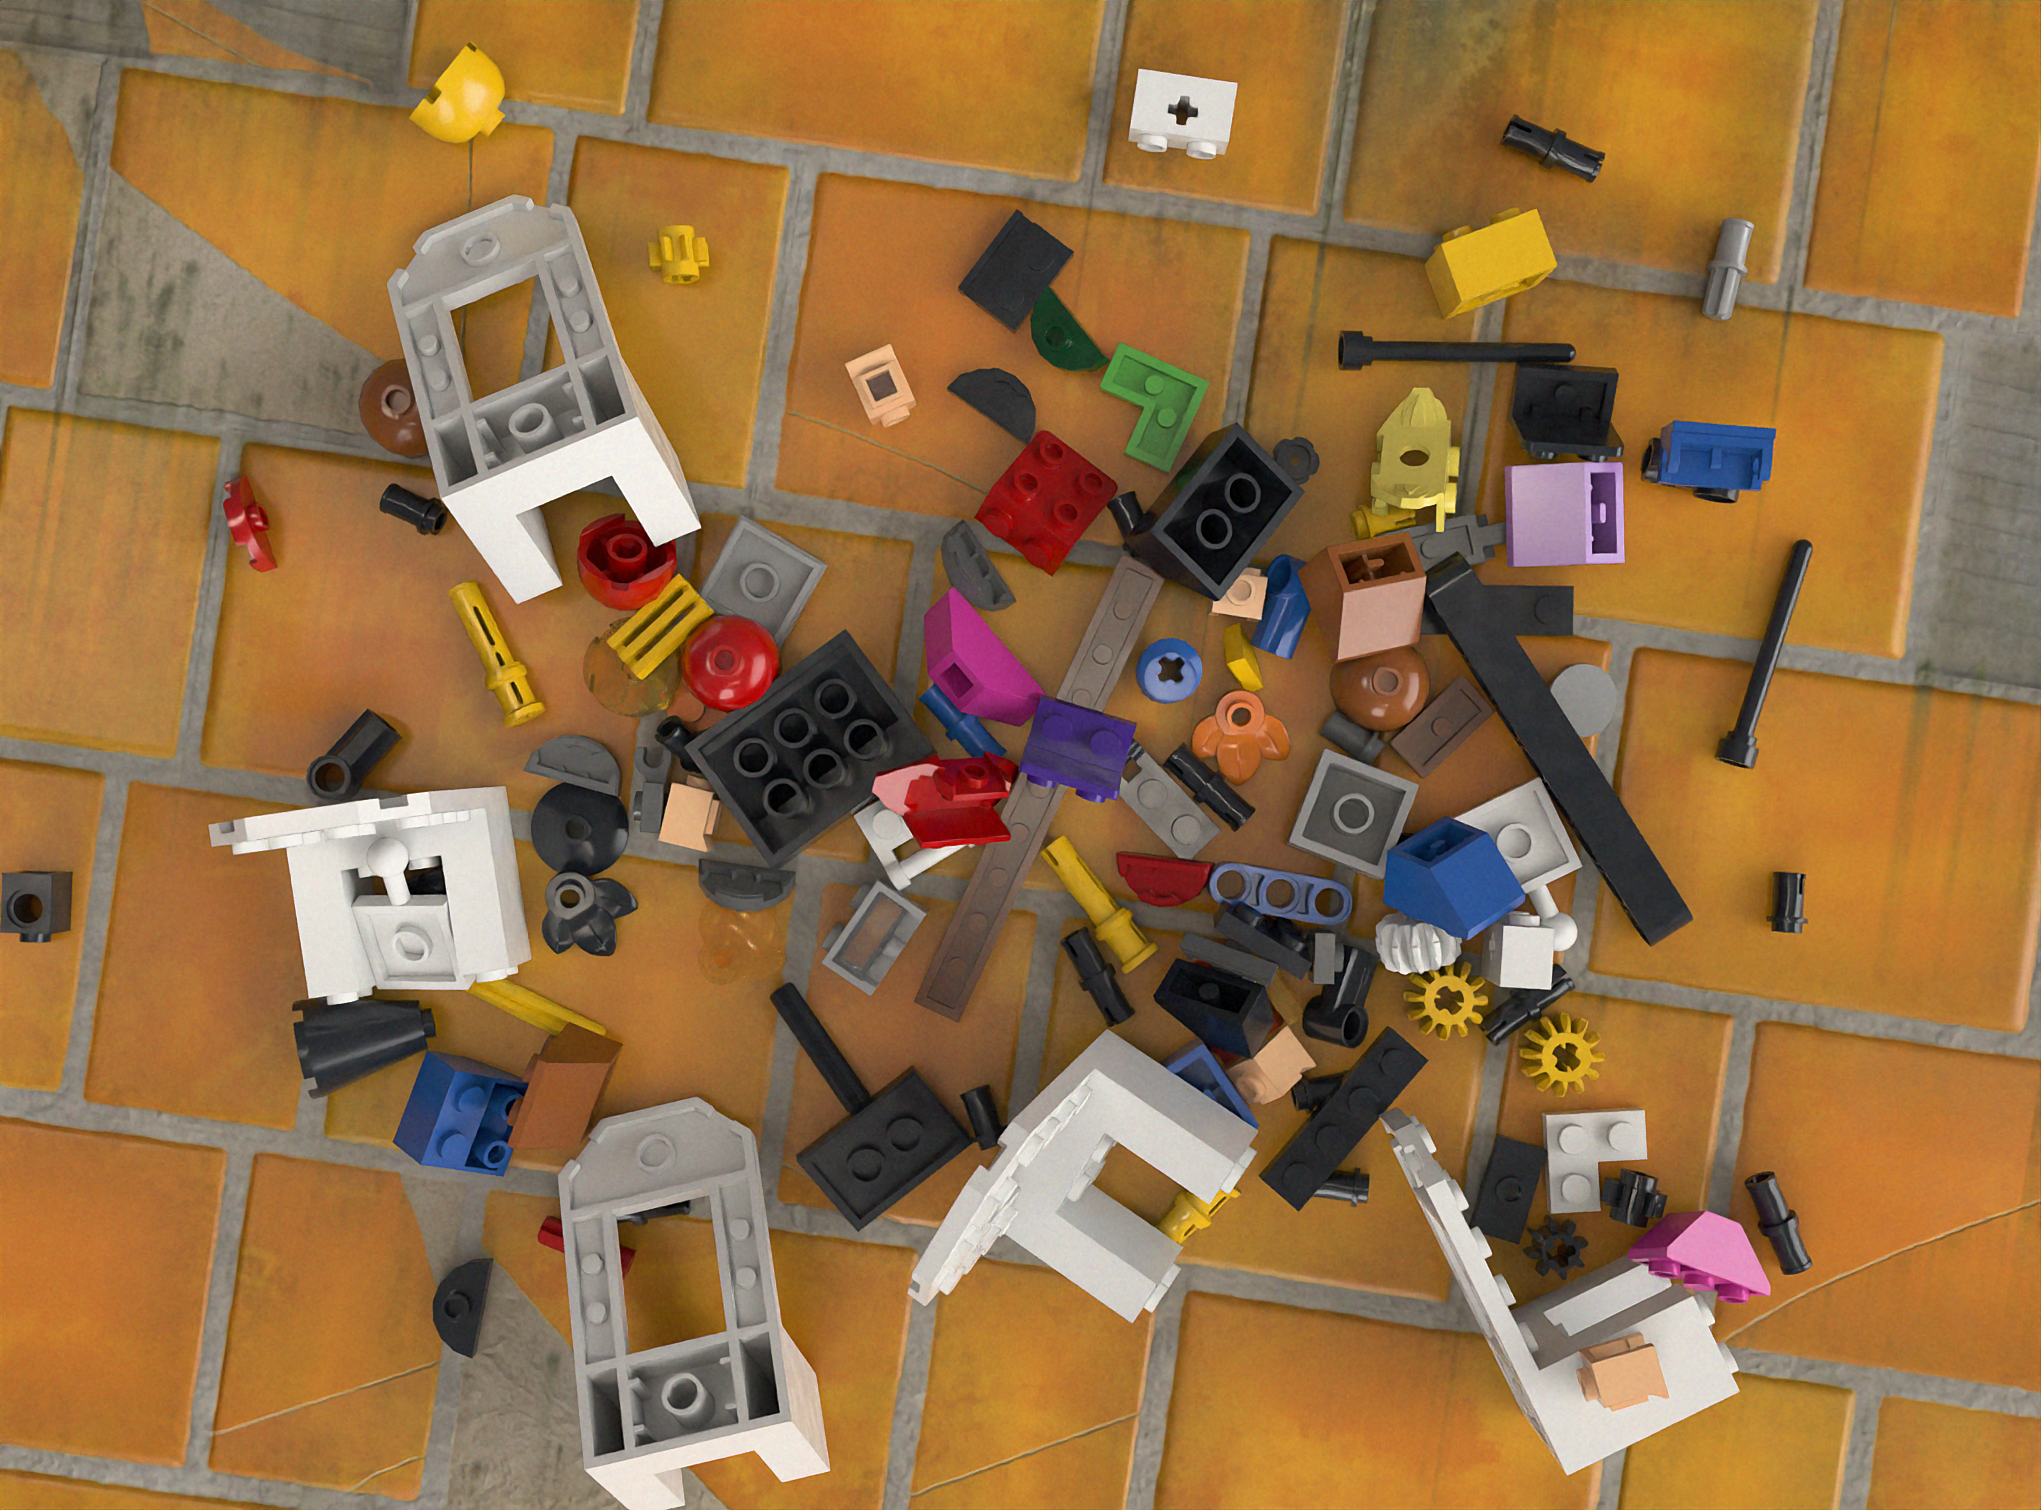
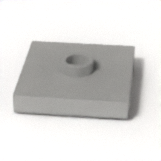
[698,515,829,650]

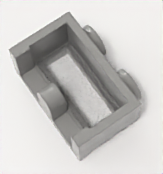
[821,878,929,996]

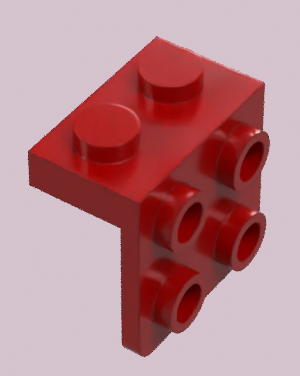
[974,430,1118,577]

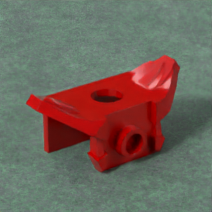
[871,751,1019,849]

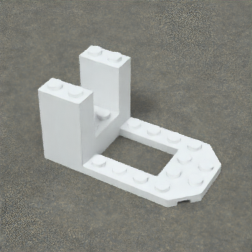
[387,194,701,604]
[208,786,532,1005]
[907,1029,1258,1324]
[558,1096,830,1510]
[1379,1106,1740,1476]

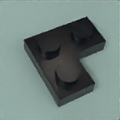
[1213,899,1312,980]

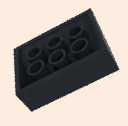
[684,629,938,869]

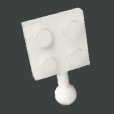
[1451,777,1583,951]
[351,837,476,990]

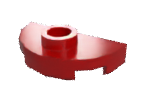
[223,475,278,573]
[1116,851,1215,907]

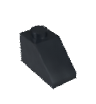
[1153,958,1275,1060]

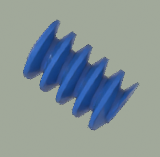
[1135,638,1203,704]

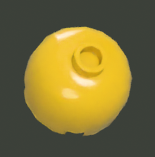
[409,40,505,144]

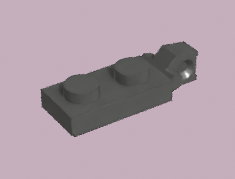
[1376,513,1506,572]

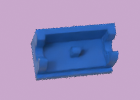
[1657,420,1776,492]

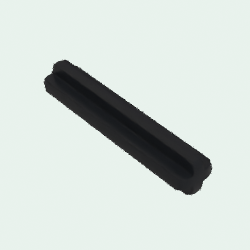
[770,982,870,1113]

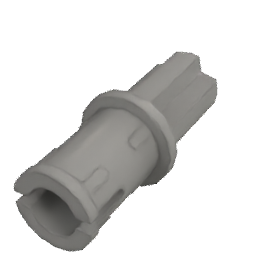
[1702,218,1754,321]

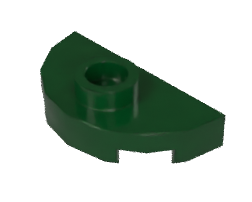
[1030,286,1111,373]

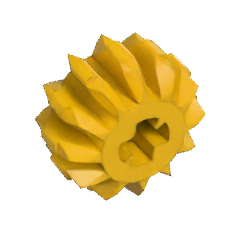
[1402,960,1488,1041]
[1517,1011,1605,1097]

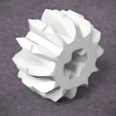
[1375,911,1462,975]

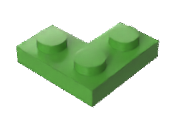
[1099,342,1210,475]

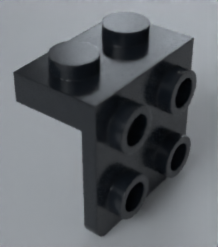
[1507,362,1624,462]

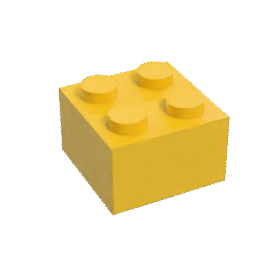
[1424,207,1558,320]

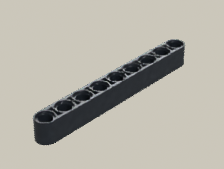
[1424,551,1694,947]

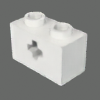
[1128,69,1238,159]
[1481,910,1555,990]

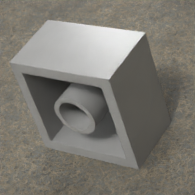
[1285,749,1419,881]

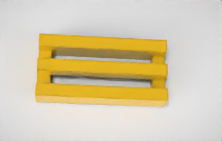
[606,573,714,680]

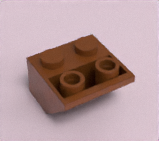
[1297,531,1427,663]
[507,1022,623,1149]

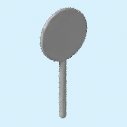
[1545,663,1617,796]

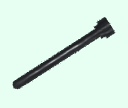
[1338,330,1576,371]
[1714,539,1813,770]

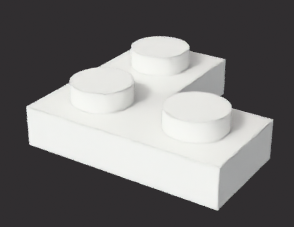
[1542,1107,1647,1214]

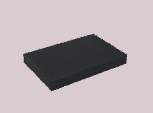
[796,1065,973,1232]

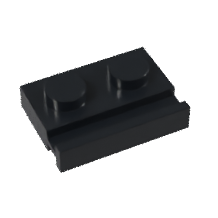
[958,209,1074,334]

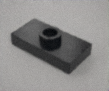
[1469,1134,1547,1245]

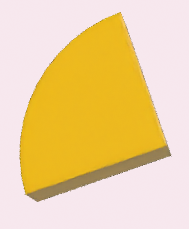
[1223,622,1264,692]

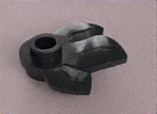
[542,870,638,956]

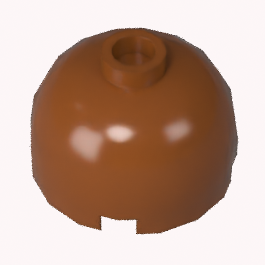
[358,358,429,458]
[1330,646,1430,732]

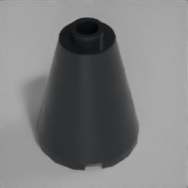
[292,999,437,1099]

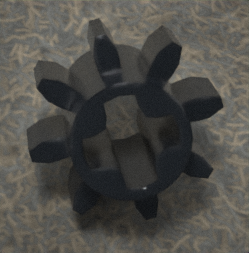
[1600,1168,1668,1228]
[1523,1215,1589,1280]

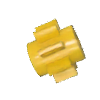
[647,225,710,284]

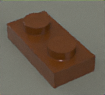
[1387,675,1496,779]

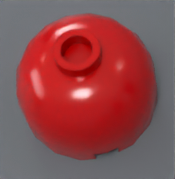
[577,513,677,611]
[681,614,782,714]

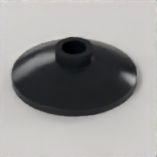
[531,782,629,877]

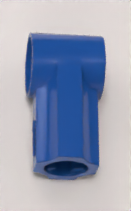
[1250,554,1312,659]

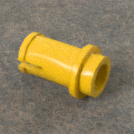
[1349,504,1416,541]

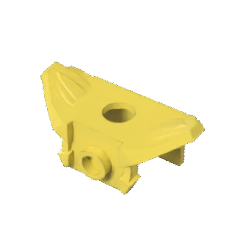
[1371,387,1460,532]

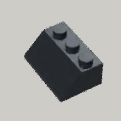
[1124,422,1305,602]

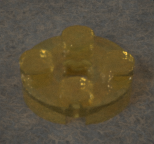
[583,617,683,718]

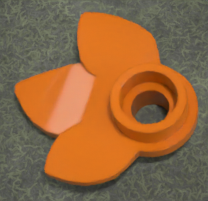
[1191,689,1289,786]

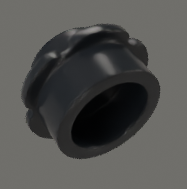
[1272,437,1320,485]

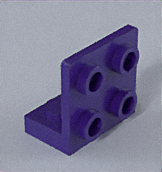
[1018,694,1137,803]

